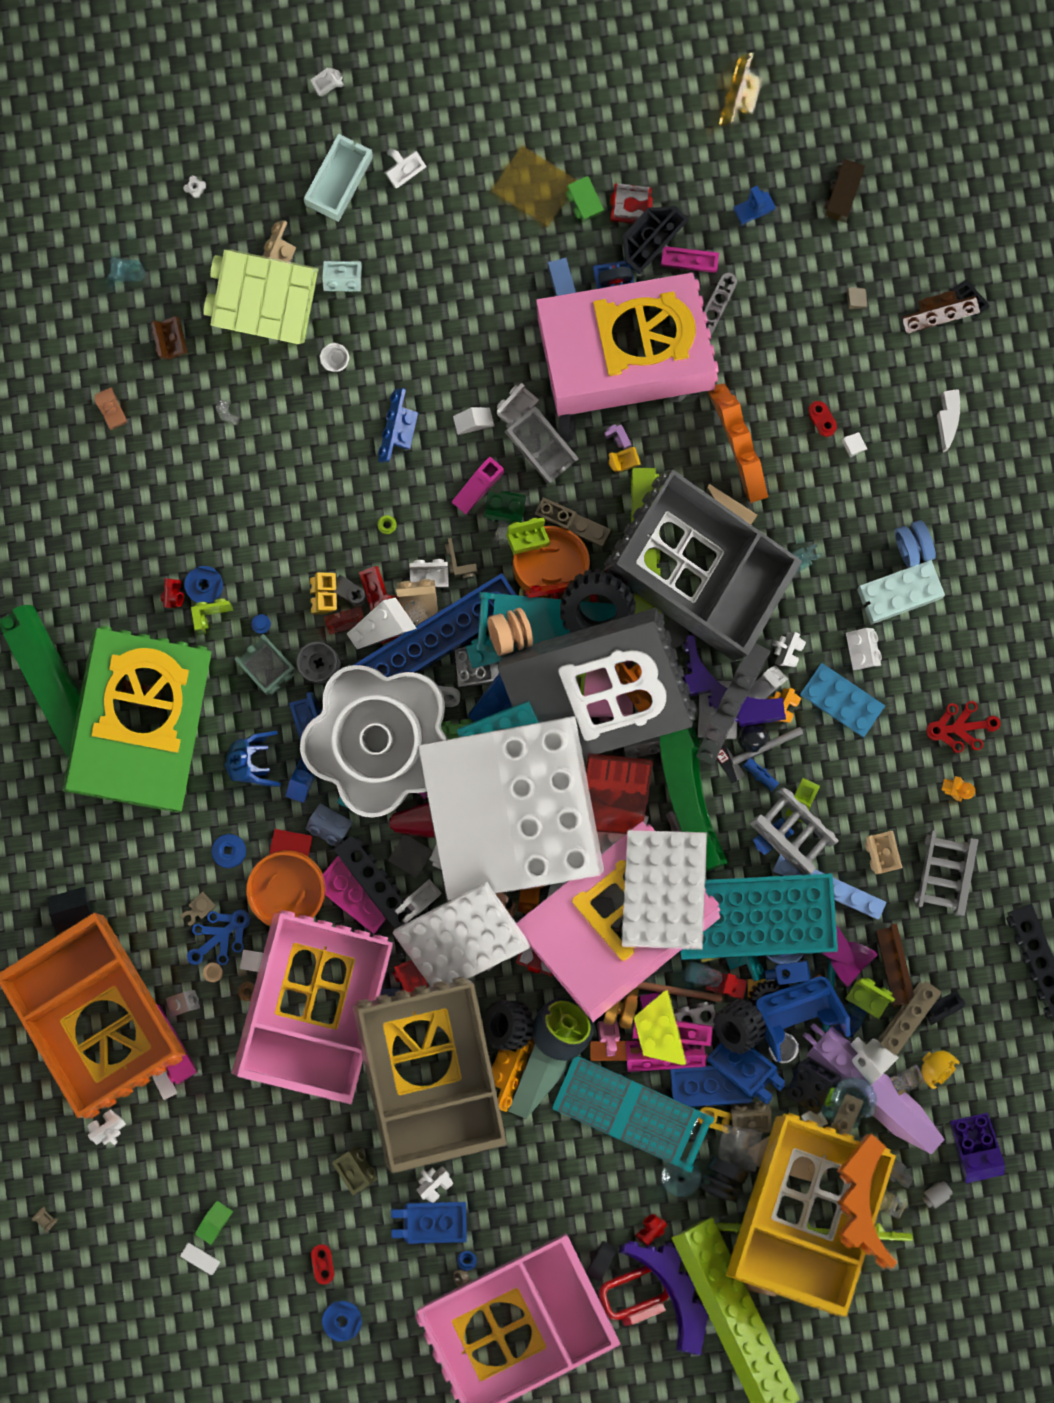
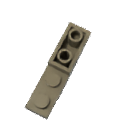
[535,498,612,548]

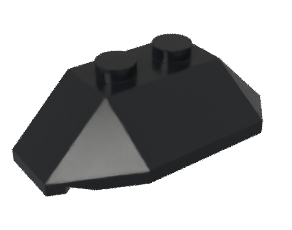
[623,206,689,274]

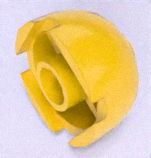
[921,1050,960,1089]

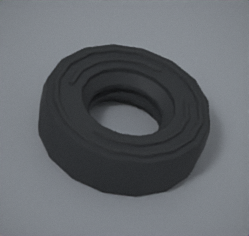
[559,414,575,441]

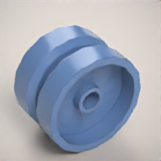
[894,520,936,568]

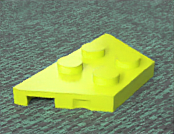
[634,990,687,1065]

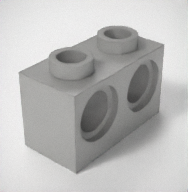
[674,1001,715,1029]

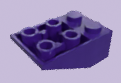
[950,1113,1005,1183]

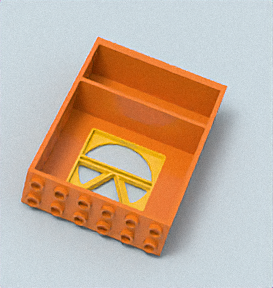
[0,913,186,1119]

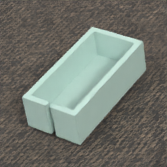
[304,134,373,222]
[857,560,945,625]

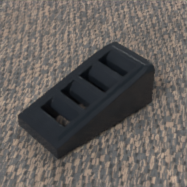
[951,279,990,320]

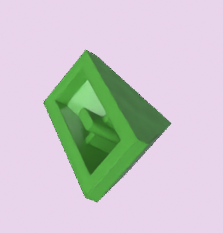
[195,1201,233,1245]

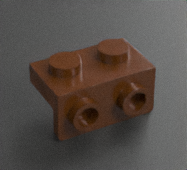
[151,316,188,360]

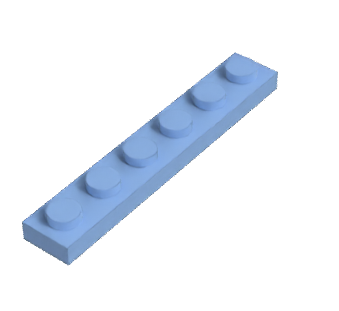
[772,854,887,920]

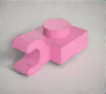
[597,1020,620,1056]

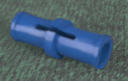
[743,758,779,792]

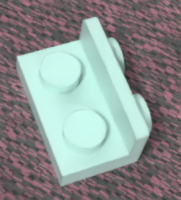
[323,261,362,291]

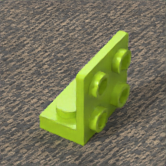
[191,599,233,636]
[845,977,895,1019]

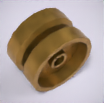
[603,987,639,1029]

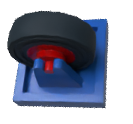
[593,261,634,289]

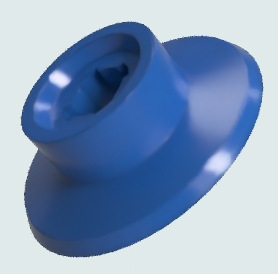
[211,834,246,868]

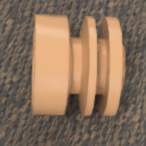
[487,608,533,656]

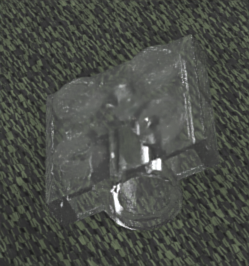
[718,1124,762,1171]

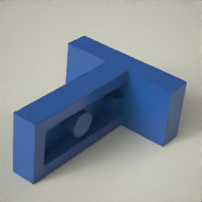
[734,185,776,225]

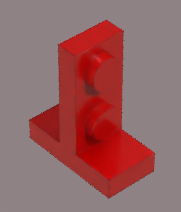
[705,971,748,999]

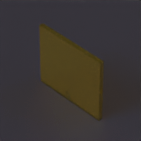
[492,146,577,227]

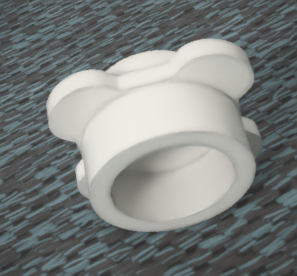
[184,176,206,198]

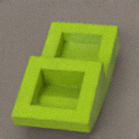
[785,778,820,823]

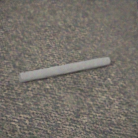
[731,727,803,765]

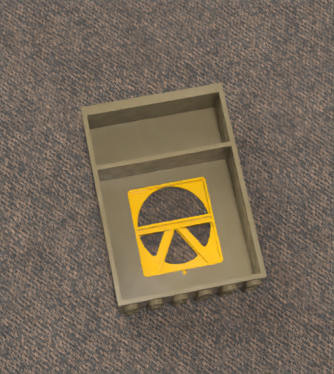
[352,977,507,1173]

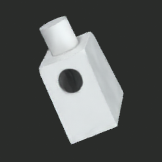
[850,1037,899,1085]

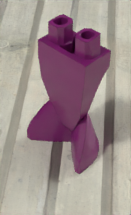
[821,925,878,987]

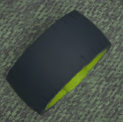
[532,998,594,1061]

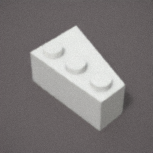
[347,598,417,649]

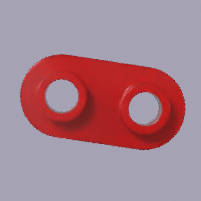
[808,401,837,437]
[311,1244,335,1284]

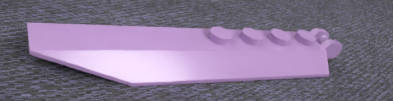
[802,1023,944,1154]

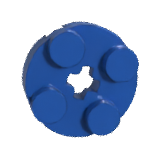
[184,566,223,604]
[322,1301,362,1342]

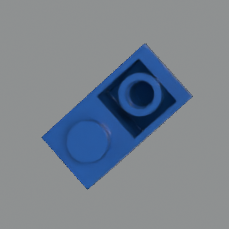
[286,757,315,803]

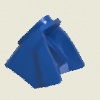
[224,731,281,787]

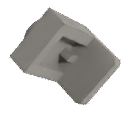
[166,990,200,1017]

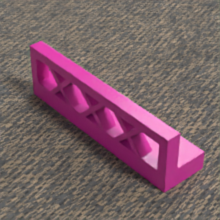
[625,1041,706,1072]

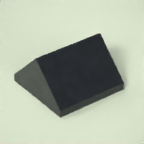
[47,887,93,934]

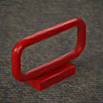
[598,1266,669,1326]

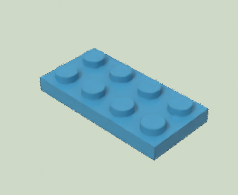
[800,663,885,738]

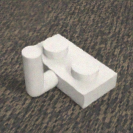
[385,149,426,188]

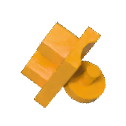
[767,688,801,723]
[942,776,975,802]

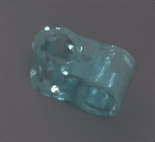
[108,258,146,282]
[683,961,722,987]

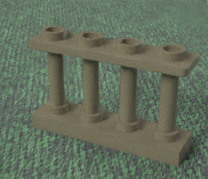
[877,981,941,1055]

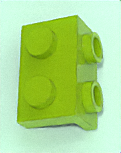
[506,518,550,555]

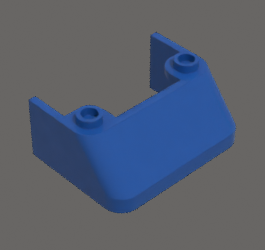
[756,977,850,1062]

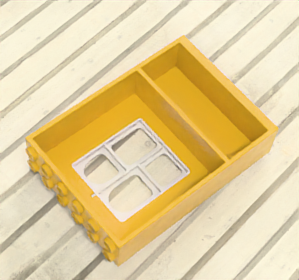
[725,1113,896,1317]

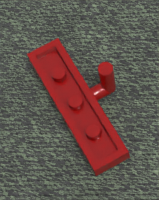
[359,566,400,644]

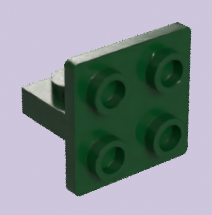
[483,488,527,525]

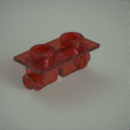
[324,606,364,635]

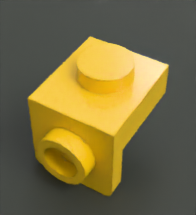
[608,447,641,473]

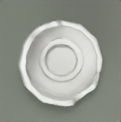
[320,343,350,372]
[769,1033,799,1064]

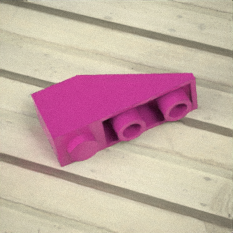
[452,457,504,515]

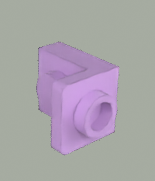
[604,424,632,450]

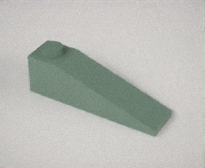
[508,1044,571,1119]

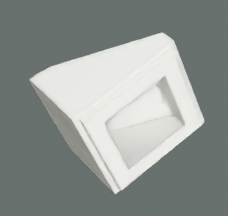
[842,432,867,457]

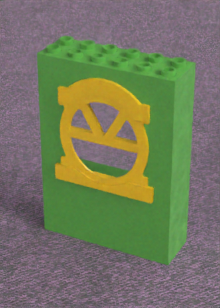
[62,626,212,813]

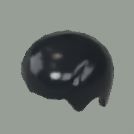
[738,724,768,752]

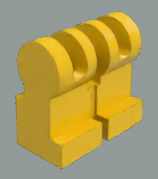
[310,572,337,614]

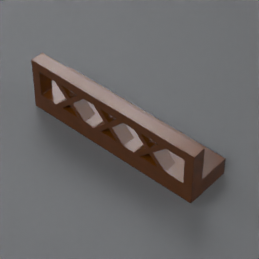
[876,923,914,1007]

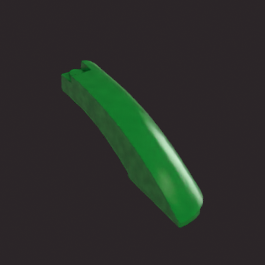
[0,605,80,757]
[659,726,728,873]

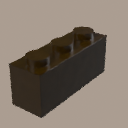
[823,159,865,223]

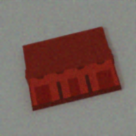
[586,753,653,834]

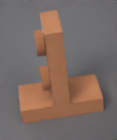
[94,388,128,430]

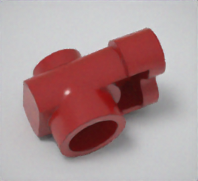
[161,578,184,608]
[635,1214,667,1246]

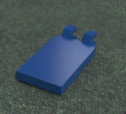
[707,1043,785,1105]
[391,1202,467,1244]

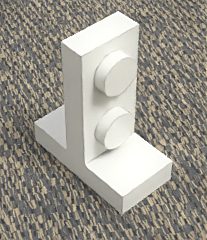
[747,665,788,699]

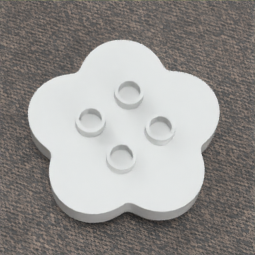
[300,665,448,817]

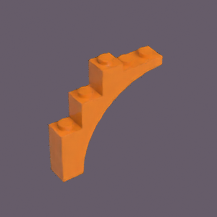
[707,383,768,503]
[837,1134,897,1269]

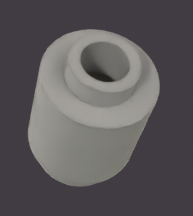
[922,1181,953,1209]

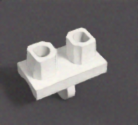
[772,632,806,667]
[87,1110,126,1145]
[416,1166,453,1203]

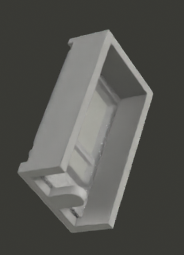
[504,406,578,484]

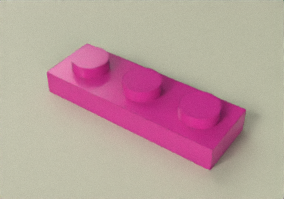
[661,246,719,273]

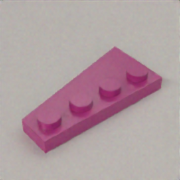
[323,856,386,934]

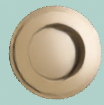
[203,963,223,982]

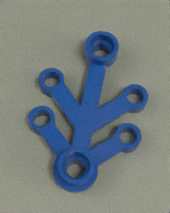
[187,910,250,965]

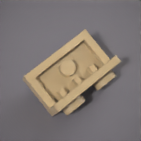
[865,831,902,874]

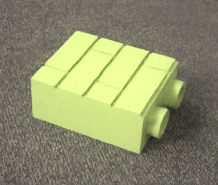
[204,249,319,344]

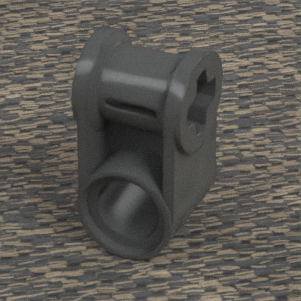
[332,575,367,607]

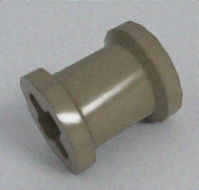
[31,1207,58,1233]

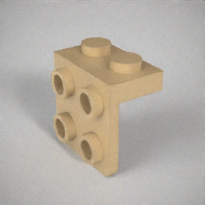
[396,579,438,620]

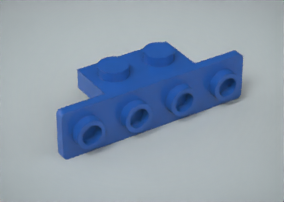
[378,388,418,463]

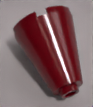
[389,802,436,838]

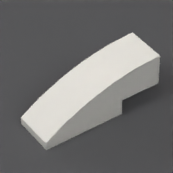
[937,389,960,452]

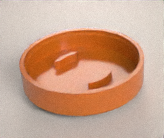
[512,526,590,599]
[246,850,326,926]

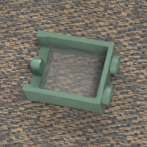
[235,634,295,695]

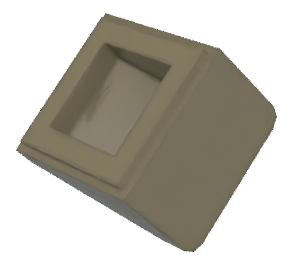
[846,288,867,309]

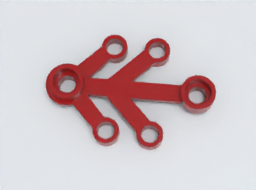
[926,701,1001,753]

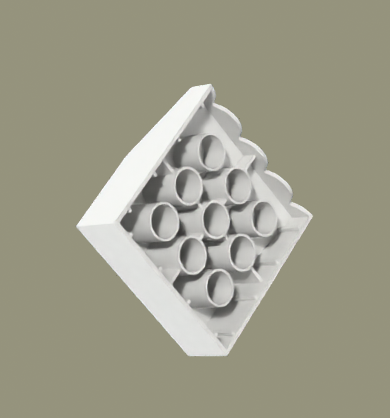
[418,716,604,900]

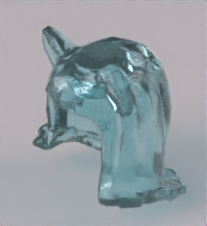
[825,1077,877,1128]

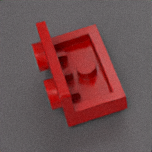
[392,960,429,992]

